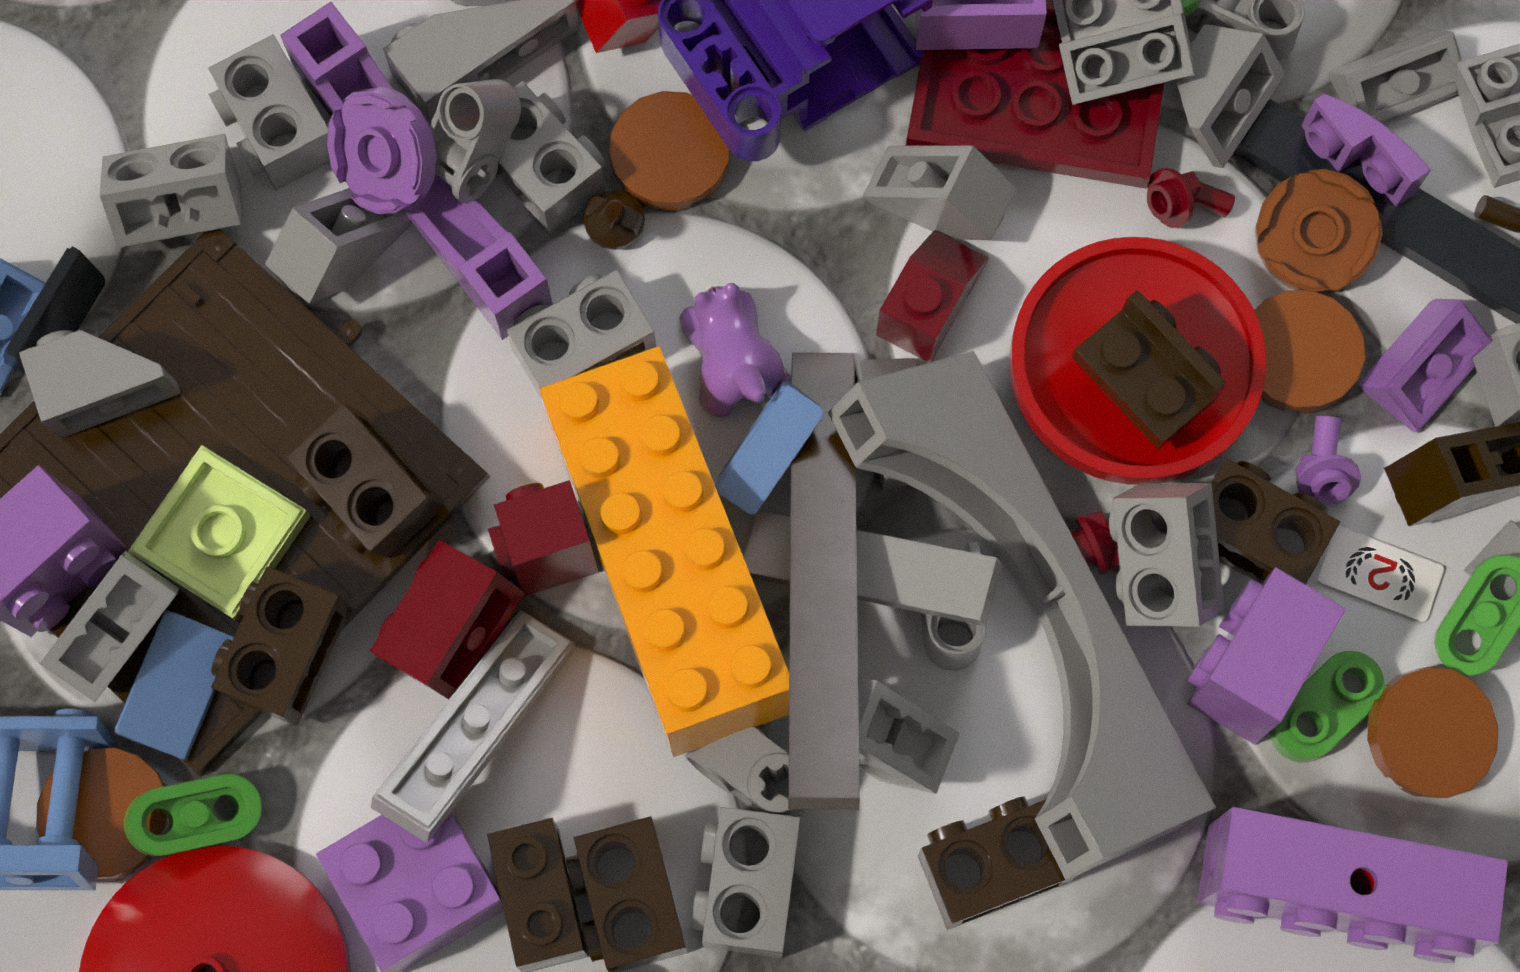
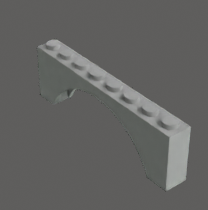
[828,351,1216,880]

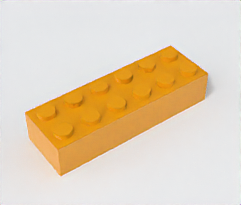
[539,346,789,758]

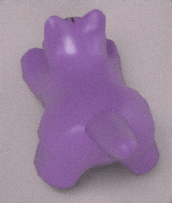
[679,283,790,417]

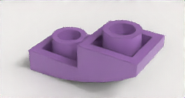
[1301,94,1431,207]

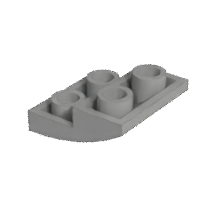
[1053,0,1195,105]
[1453,43,1520,188]

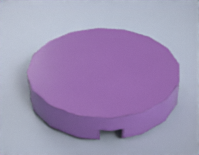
[327,87,437,214]

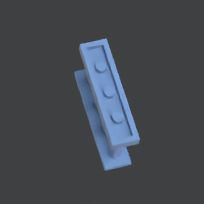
[0,709,114,890]

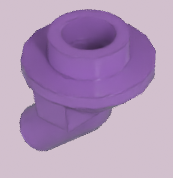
[1296,416,1361,505]

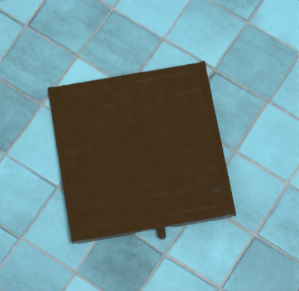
[0,229,490,776]

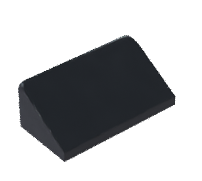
[3,246,105,374]

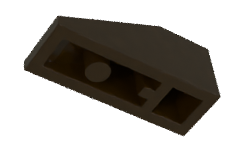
[1384,422,1520,527]

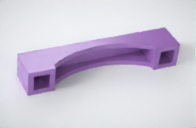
[280,2,553,340]

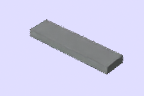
[743,510,1003,627]
[371,610,575,843]

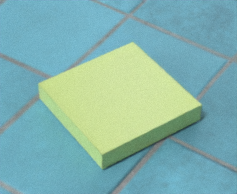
[128,445,311,622]

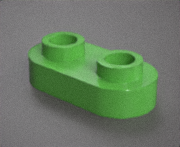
[1434,555,1520,676]
[1269,651,1385,763]
[124,774,262,856]

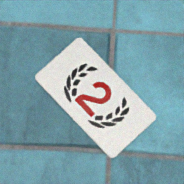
[1318,526,1444,622]

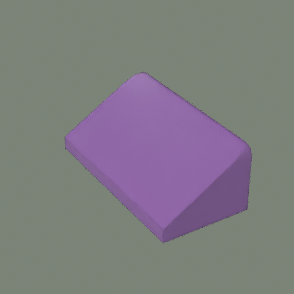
[1359,299,1492,433]

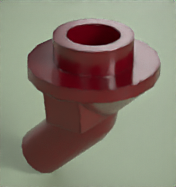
[1147,168,1235,228]
[1071,511,1153,575]

